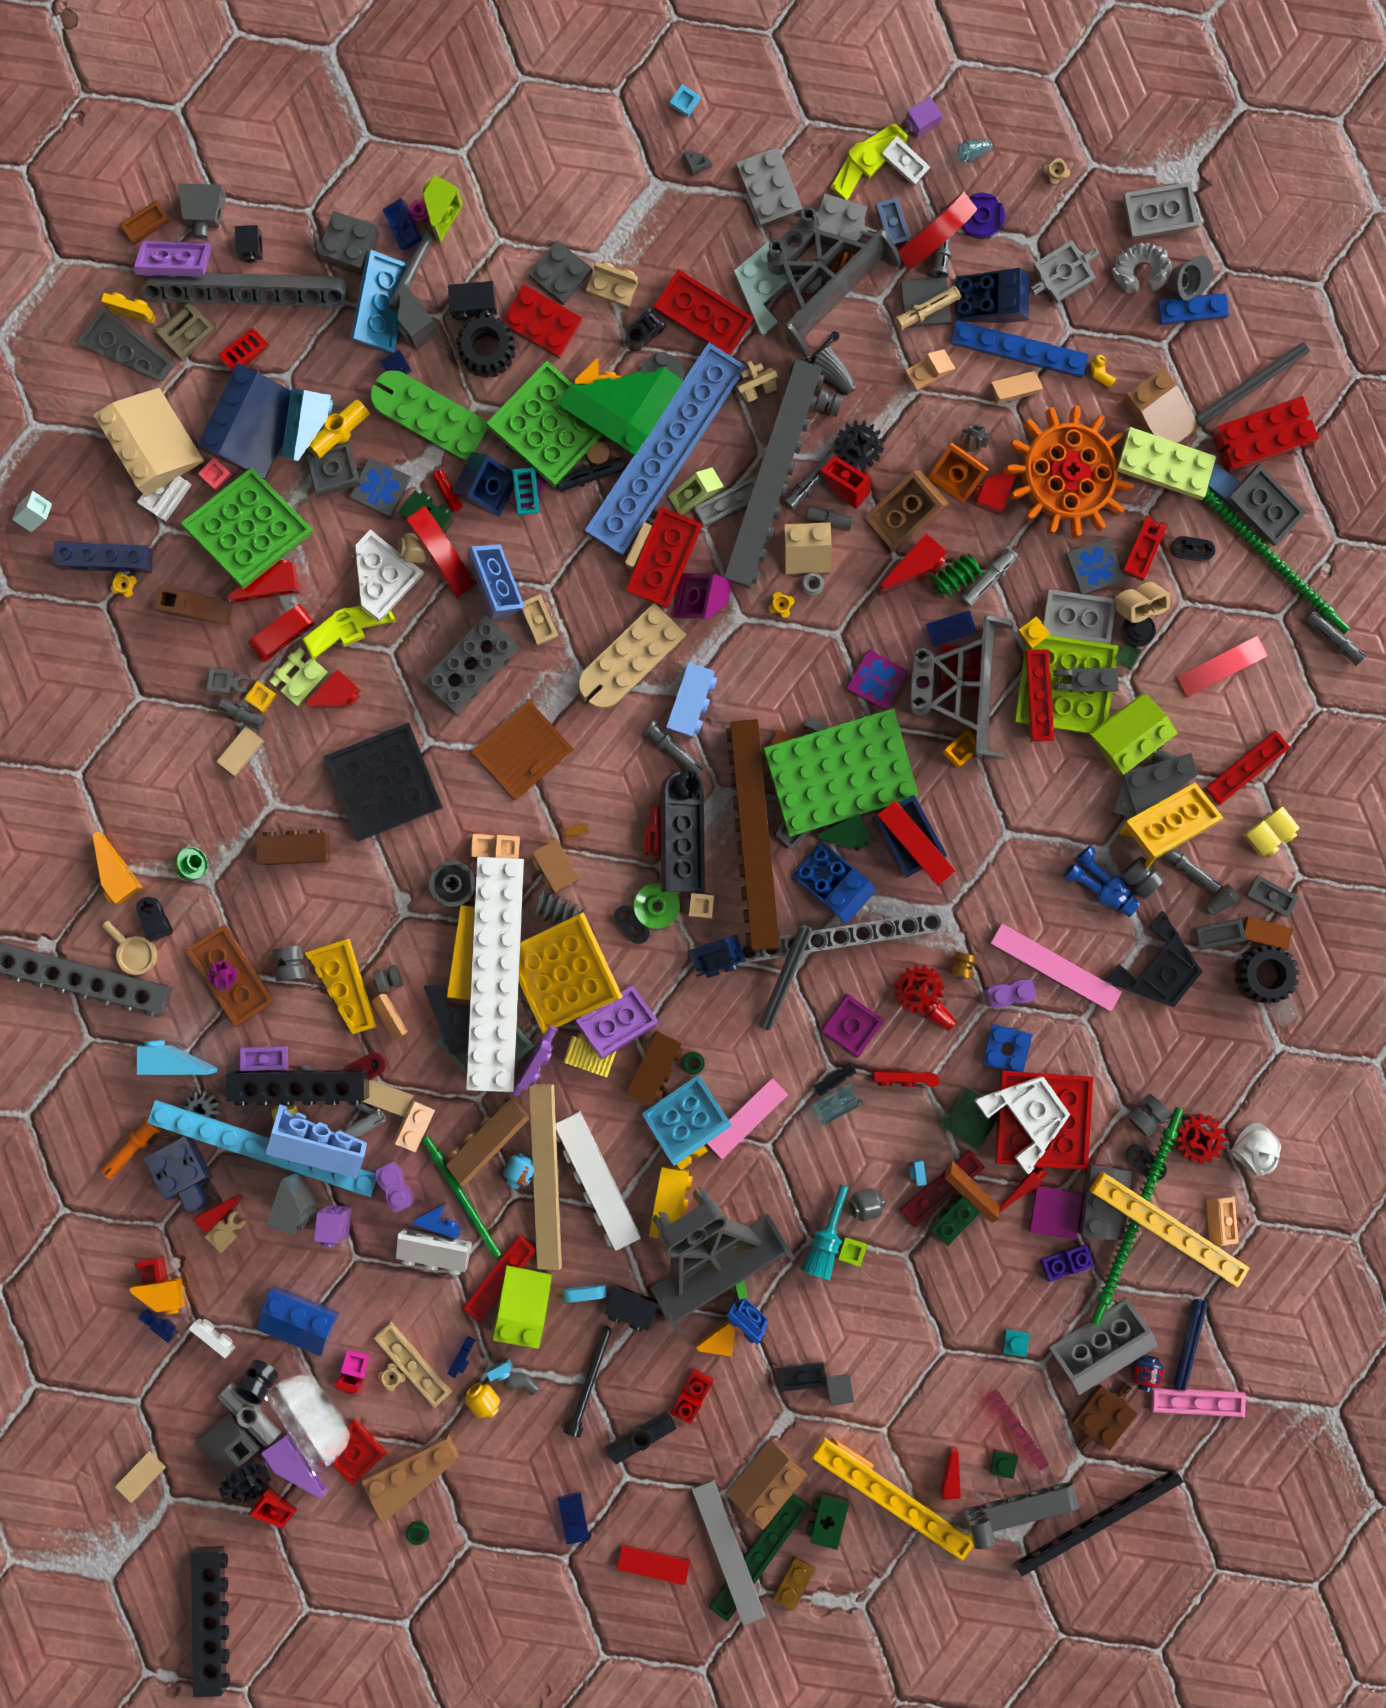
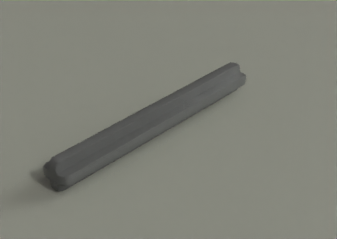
[760,924,812,1030]

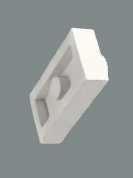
[881,136,930,186]
[189,1318,236,1358]

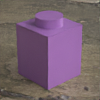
[905,96,942,138]

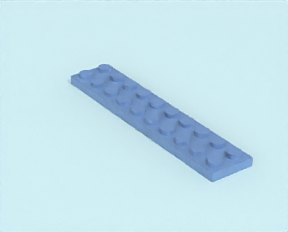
[585,343,747,556]

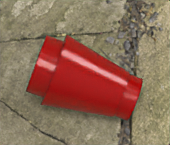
[924,1000,956,1031]

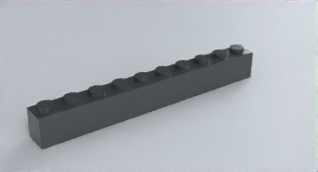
[724,359,825,588]

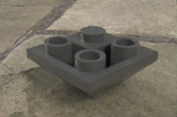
[196,1411,262,1477]

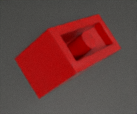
[820,455,871,509]
[973,472,1016,515]
[306,669,361,709]

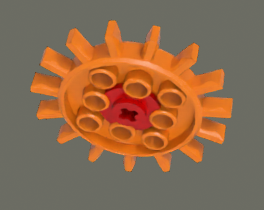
[1004,405,1134,539]

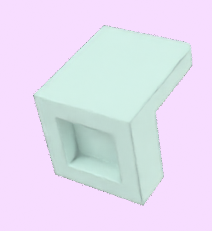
[12,491,52,532]

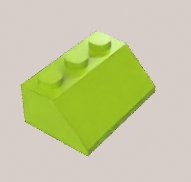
[1089,692,1178,775]

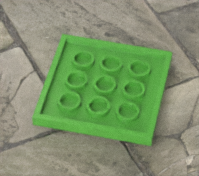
[486,361,602,487]
[181,467,313,589]

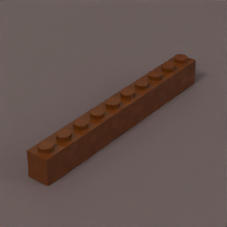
[726,719,780,952]

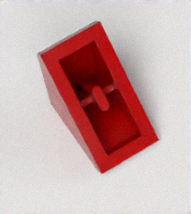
[248,1487,297,1529]

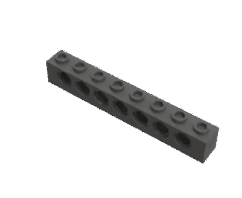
[0,942,173,1017]

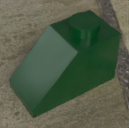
[816,814,871,851]

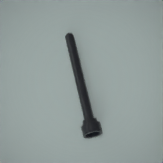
[563,1326,611,1438]

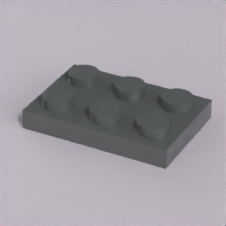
[1227,464,1306,546]

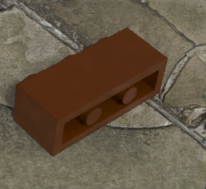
[256,829,330,865]
[626,1031,683,1107]

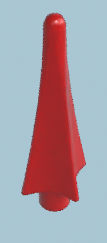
[999,1167,1048,1213]

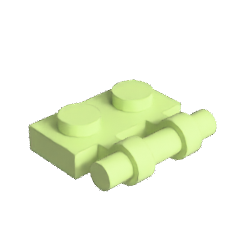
[269,647,329,707]

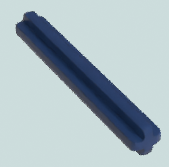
[1174,1299,1208,1391]

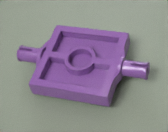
[511,1025,558,1097]

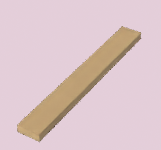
[529,1084,562,1270]

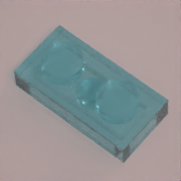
[811,1083,863,1126]

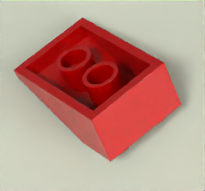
[877,533,947,596]

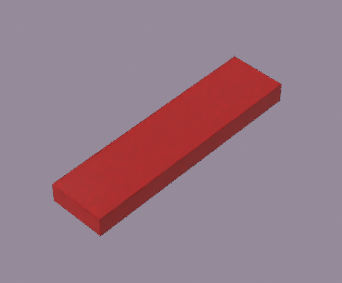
[1025,649,1054,742]
[1205,730,1291,805]
[877,800,956,886]
[462,1234,536,1323]

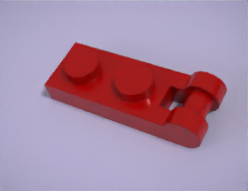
[1122,515,1167,581]
[872,1071,939,1087]

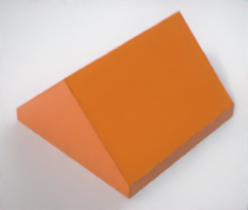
[928,442,989,504]

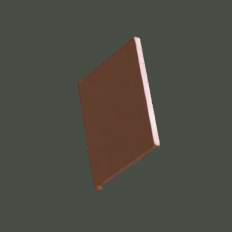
[470,699,574,801]

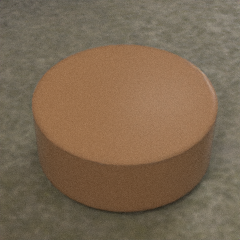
[587,441,610,465]

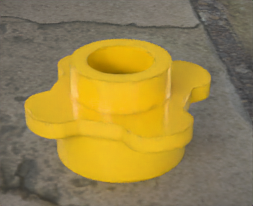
[111,572,137,598]
[769,592,795,618]

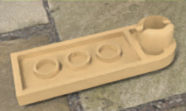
[579,603,687,709]

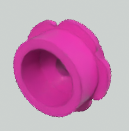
[408,200,429,223]

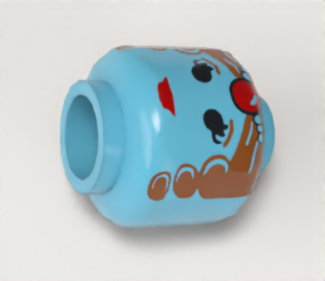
[503,1153,534,1189]

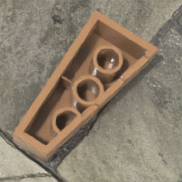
[362,1434,459,1524]

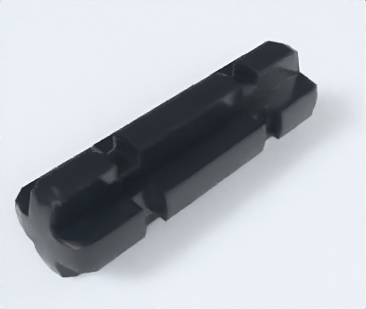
[814,1063,856,1096]

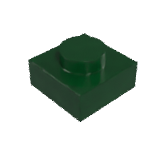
[990,1449,1018,1479]

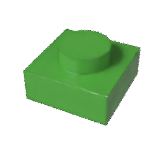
[732,1280,748,1300]

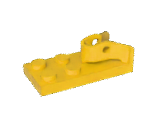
[1119,783,1223,868]

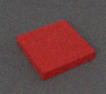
[321,1418,387,1486]

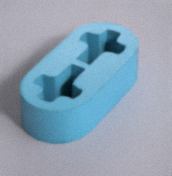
[562,1284,607,1303]

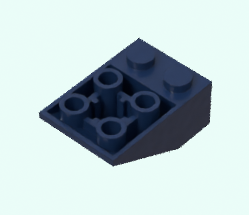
[955,267,1029,323]

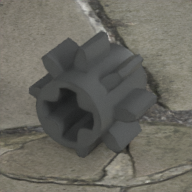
[960,424,989,453]

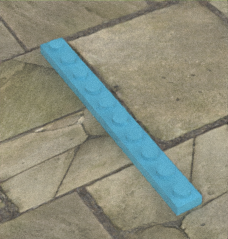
[147,1100,377,1197]

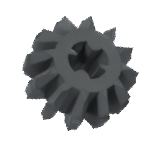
[181,1090,222,1120]

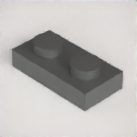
[1245,875,1299,917]

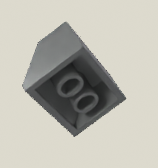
[1077,1164,1133,1240]

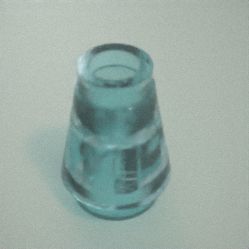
[958,138,993,163]

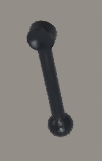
[804,331,840,364]

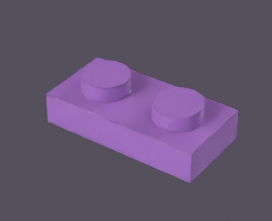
[240,1046,288,1071]

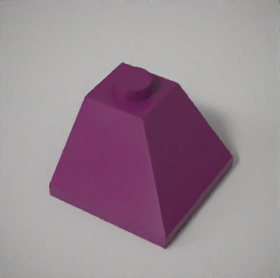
[673,573,732,620]

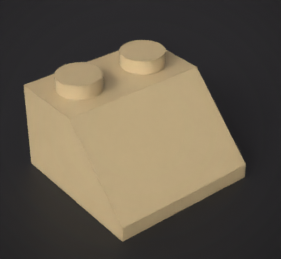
[783,522,832,575]

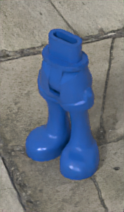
[1063,845,1141,917]

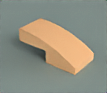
[470,834,520,859]

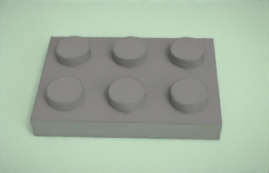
[736,147,803,228]
[1123,182,1199,240]
[1043,589,1116,644]

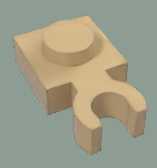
[205,1211,248,1253]

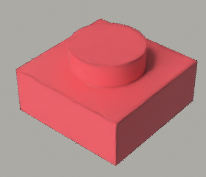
[198,457,232,491]

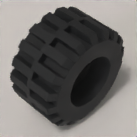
[456,314,516,378]
[1235,945,1300,1003]

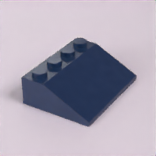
[198,363,291,479]

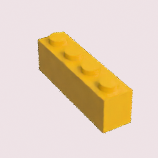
[447,905,475,1000]

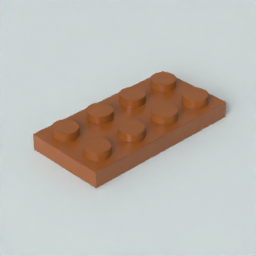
[185,925,276,1027]

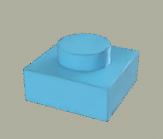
[670,84,701,118]
[909,1159,927,1186]
[486,1358,513,1382]

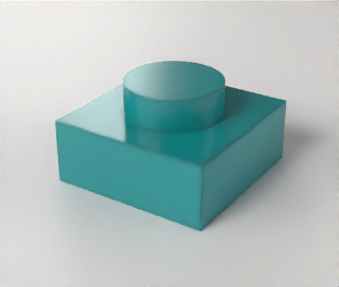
[1002,1329,1030,1357]

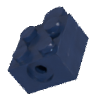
[144,1136,213,1211]

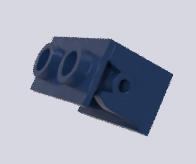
[688,935,746,978]

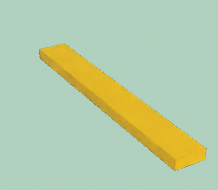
[1089,1171,1250,1288]
[810,1437,974,1561]

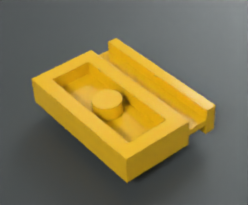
[101,292,156,324]

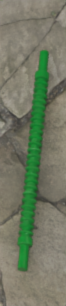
[1204,487,1350,634]
[1090,1107,1184,1326]

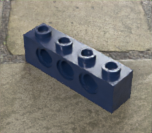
[53,542,153,573]

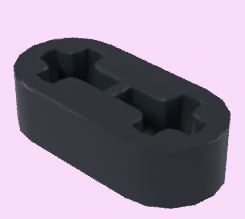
[1170,536,1215,562]
[614,906,650,944]
[1126,1144,1167,1180]

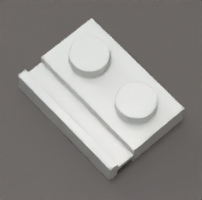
[137,476,192,522]

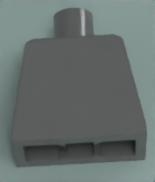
[178,183,227,239]

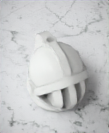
[1230,1123,1281,1177]

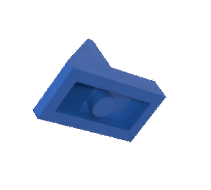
[413,1203,462,1239]

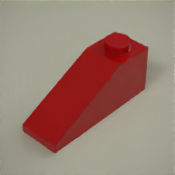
[227,560,300,603]

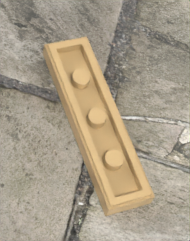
[373,1321,452,1408]

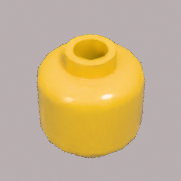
[465,1383,500,1419]

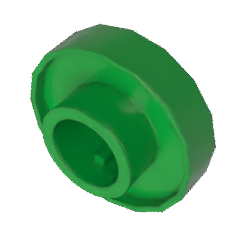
[174,847,208,881]

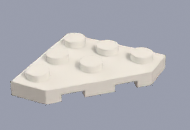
[355,530,423,622]

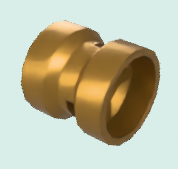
[950,951,978,979]

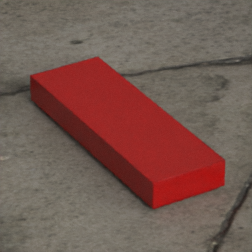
[617,1544,690,1585]

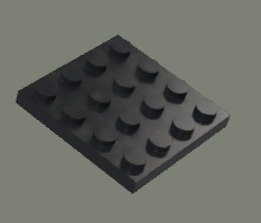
[323,723,443,842]

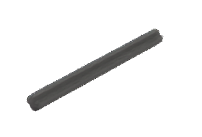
[1195,342,1310,427]

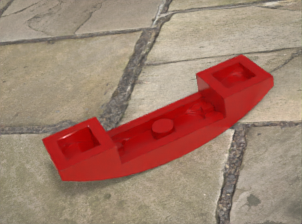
[898,191,977,270]

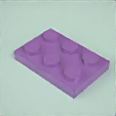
[134,241,212,278]
[575,985,659,1060]

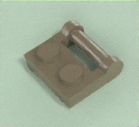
[155,303,216,360]

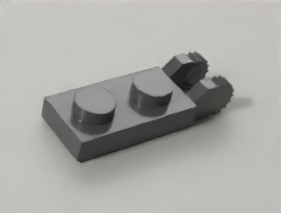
[1053,668,1118,692]

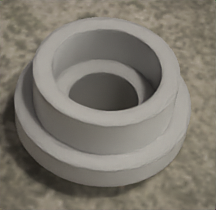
[801,573,824,596]

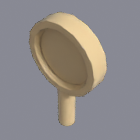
[102,921,158,975]

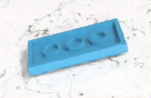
[350,250,408,354]

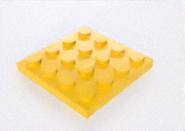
[518,913,622,1033]

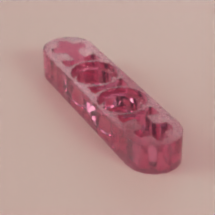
[987,1389,1049,1471]

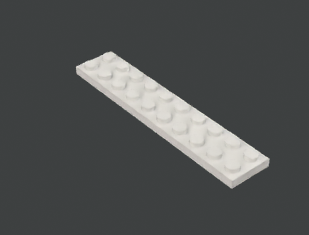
[466,857,524,1092]

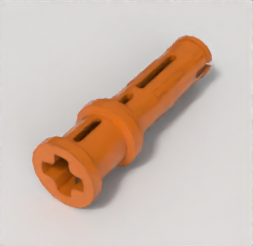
[101,1116,161,1179]

